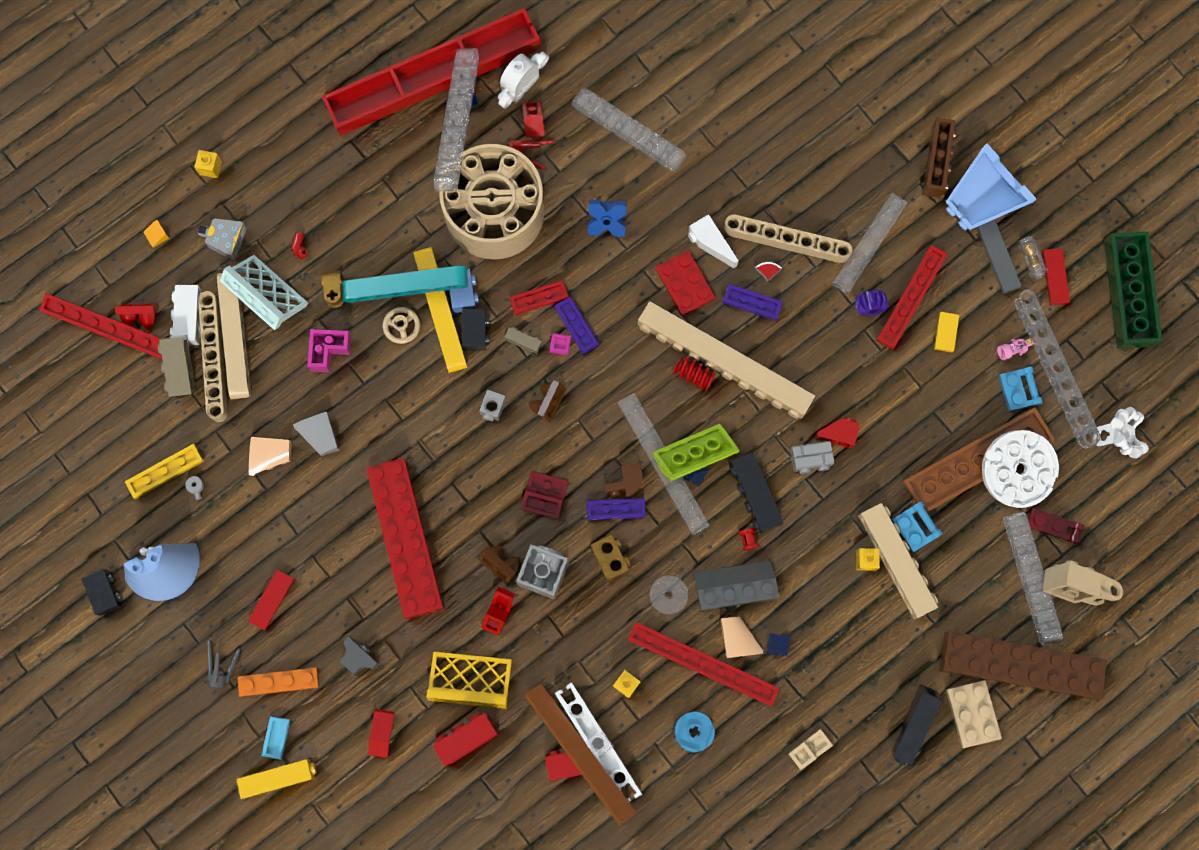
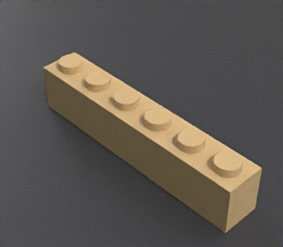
[858,503,938,619]

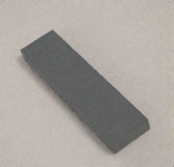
[976,219,1022,294]

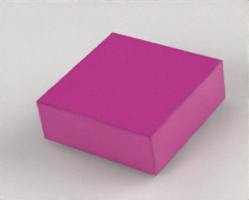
[549,333,571,355]

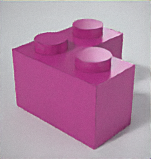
[307,329,352,373]

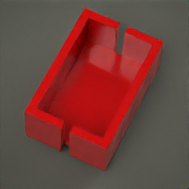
[432,712,499,767]

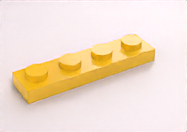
[125,444,204,499]

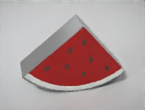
[755,262,782,282]

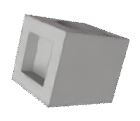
[479,390,506,422]

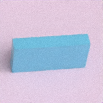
[262,716,291,760]

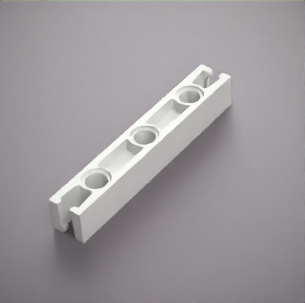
[555,683,641,802]

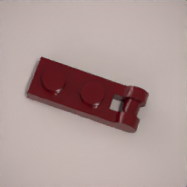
[1026,508,1085,544]

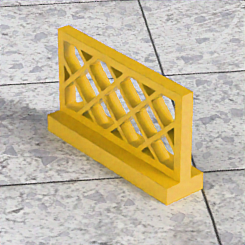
[426,652,512,709]

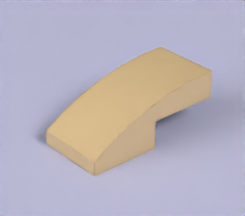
[789,729,833,770]

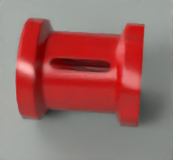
[738,528,760,551]

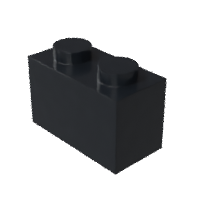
[462,309,490,351]
[81,569,123,616]

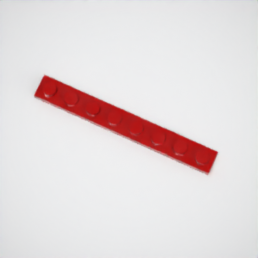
[39,293,162,359]
[627,622,780,707]

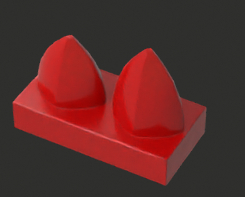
[115,303,158,331]

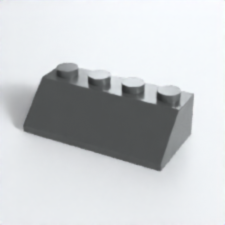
[693,561,779,611]

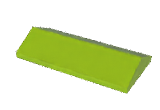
[653,424,739,481]

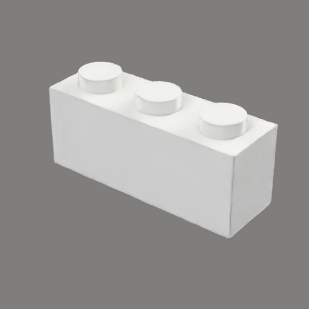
[170,285,202,345]

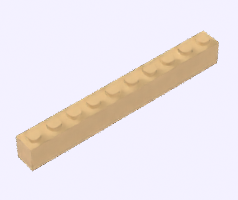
[638,301,815,419]

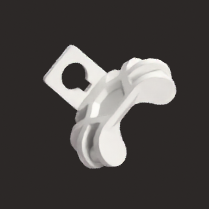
[1094,407,1149,458]

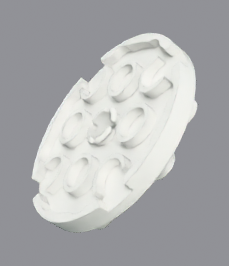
[982,430,1059,508]

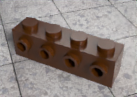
[922,117,956,198]

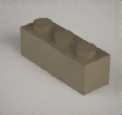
[504,327,542,354]

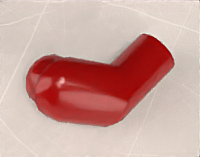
[291,232,308,259]

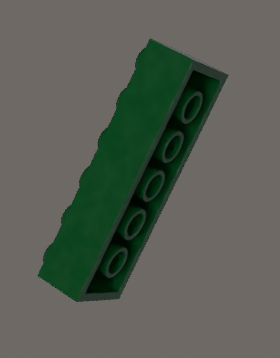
[1104,231,1162,349]

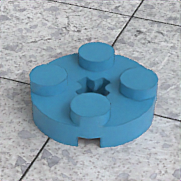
[675,712,715,752]

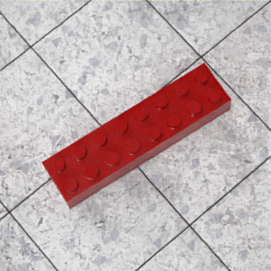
[366,458,445,620]

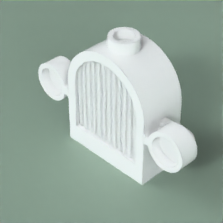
[498,52,549,109]

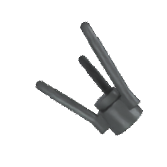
[207,640,241,688]

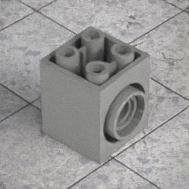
[516,545,569,600]

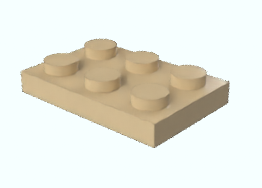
[946,680,1002,748]

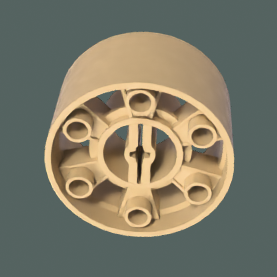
[439,144,544,259]

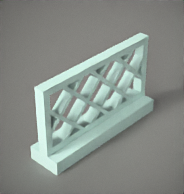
[220,255,308,330]

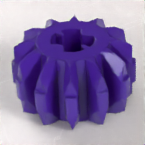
[855,289,888,316]

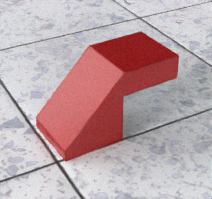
[481,586,516,635]
[368,709,395,758]

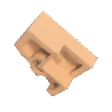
[249,437,292,476]
[720,617,763,658]

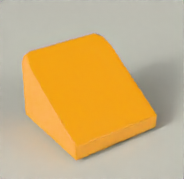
[144,220,169,248]

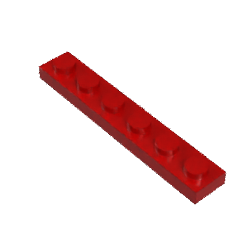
[876,245,947,350]

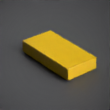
[934,312,959,353]

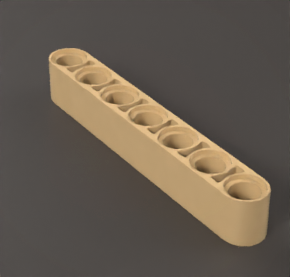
[724,215,852,263]
[217,272,251,400]
[198,291,228,422]

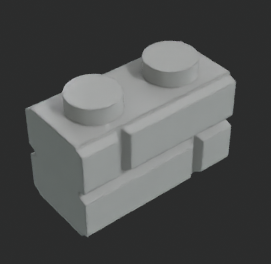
[790,441,834,474]

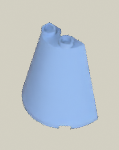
[946,144,1037,231]
[124,543,200,601]

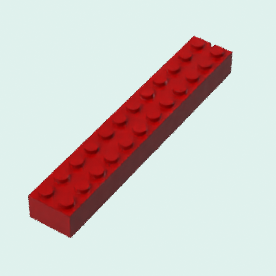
[322,8,541,136]

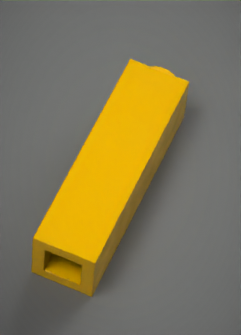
[236,759,317,799]

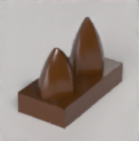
[529,380,566,423]
[478,546,520,585]

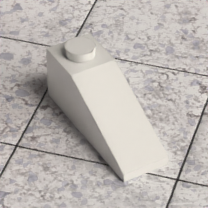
[688,215,738,268]

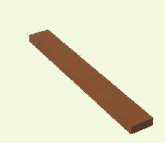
[525,684,636,825]

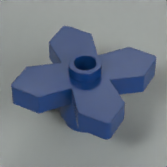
[588,200,627,237]

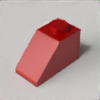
[522,101,545,139]
[815,417,860,449]
[545,750,581,781]

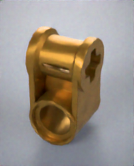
[321,270,344,309]

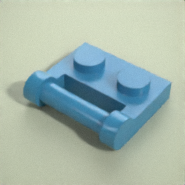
[998,366,1043,412]
[892,501,943,552]

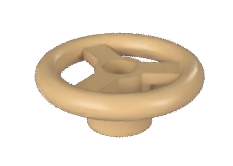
[383,307,420,344]

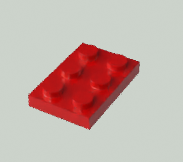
[655,250,715,317]

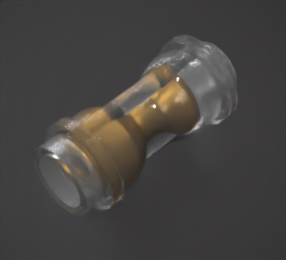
[1018,236,1048,279]

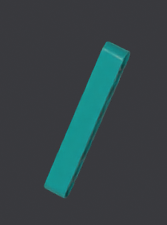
[342,266,468,302]

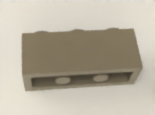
[158,335,196,397]

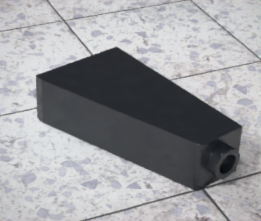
[892,684,942,765]

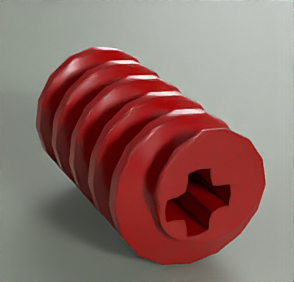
[672,355,716,393]

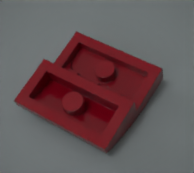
[521,470,569,519]

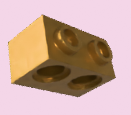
[591,535,630,581]

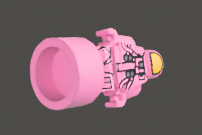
[997,338,1033,361]

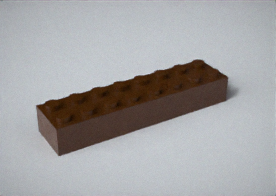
[939,631,1107,700]

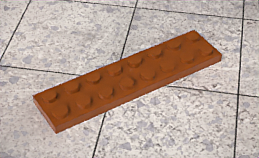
[903,407,1055,512]

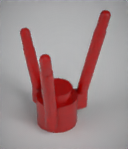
[509,140,555,170]

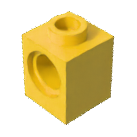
[194,150,222,178]
[856,548,880,571]
[613,670,640,698]

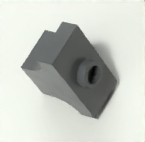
[339,637,380,675]

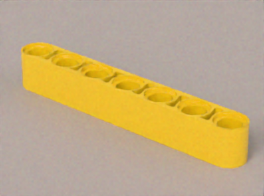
[413,247,467,373]

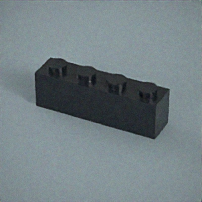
[729,452,784,534]

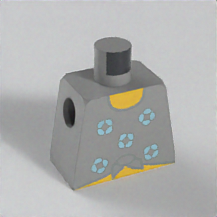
[198,219,247,261]

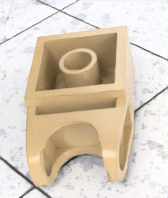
[1042,561,1123,606]

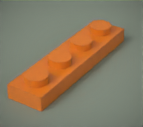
[238,668,319,697]

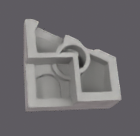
[293,412,339,456]

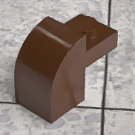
[604,463,642,499]

